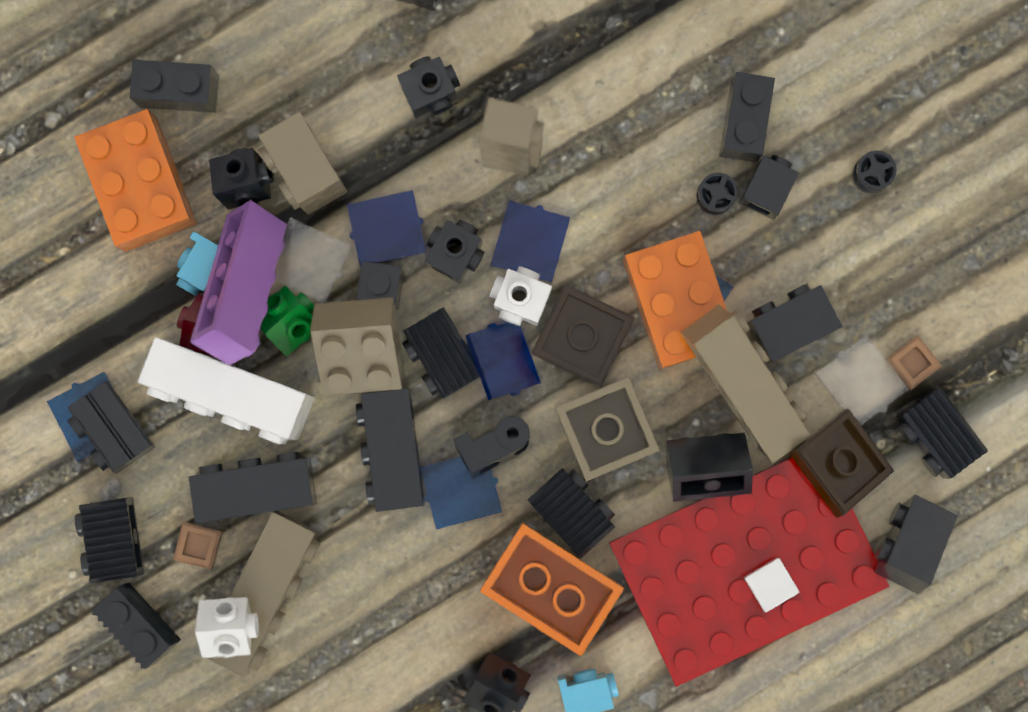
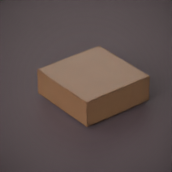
[885,335,942,390]
[173,522,223,569]

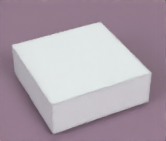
[743,557,800,613]

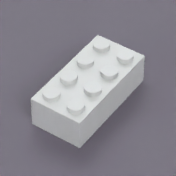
[138,337,315,445]

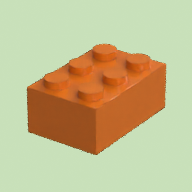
[74,109,197,252]
[622,231,727,370]
[480,522,624,656]

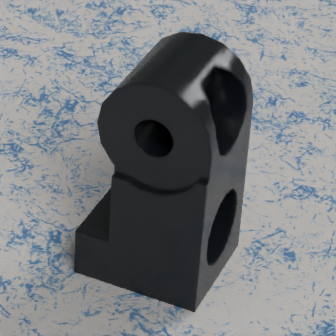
[453,416,530,480]

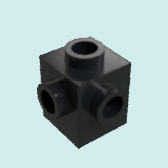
[397,56,460,118]
[209,148,274,210]
[424,219,485,284]
[463,652,531,712]

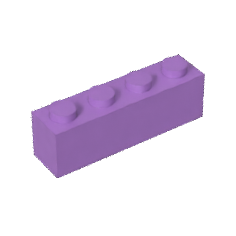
[191,200,287,365]

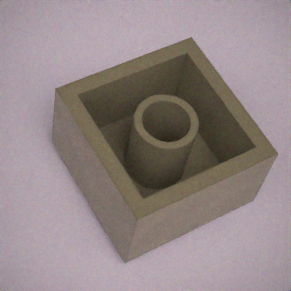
[258,111,348,215]
[311,297,404,395]
[555,377,660,481]

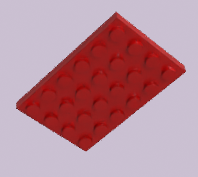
[608,457,890,687]

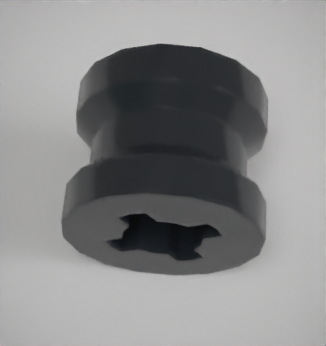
[852,150,897,194]
[696,172,738,215]

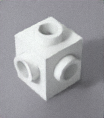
[489,266,552,326]
[195,597,259,658]

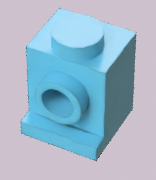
[176,231,218,296]
[557,669,619,712]

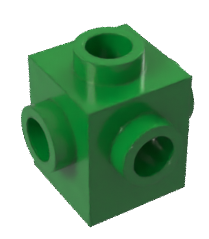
[260,285,314,357]

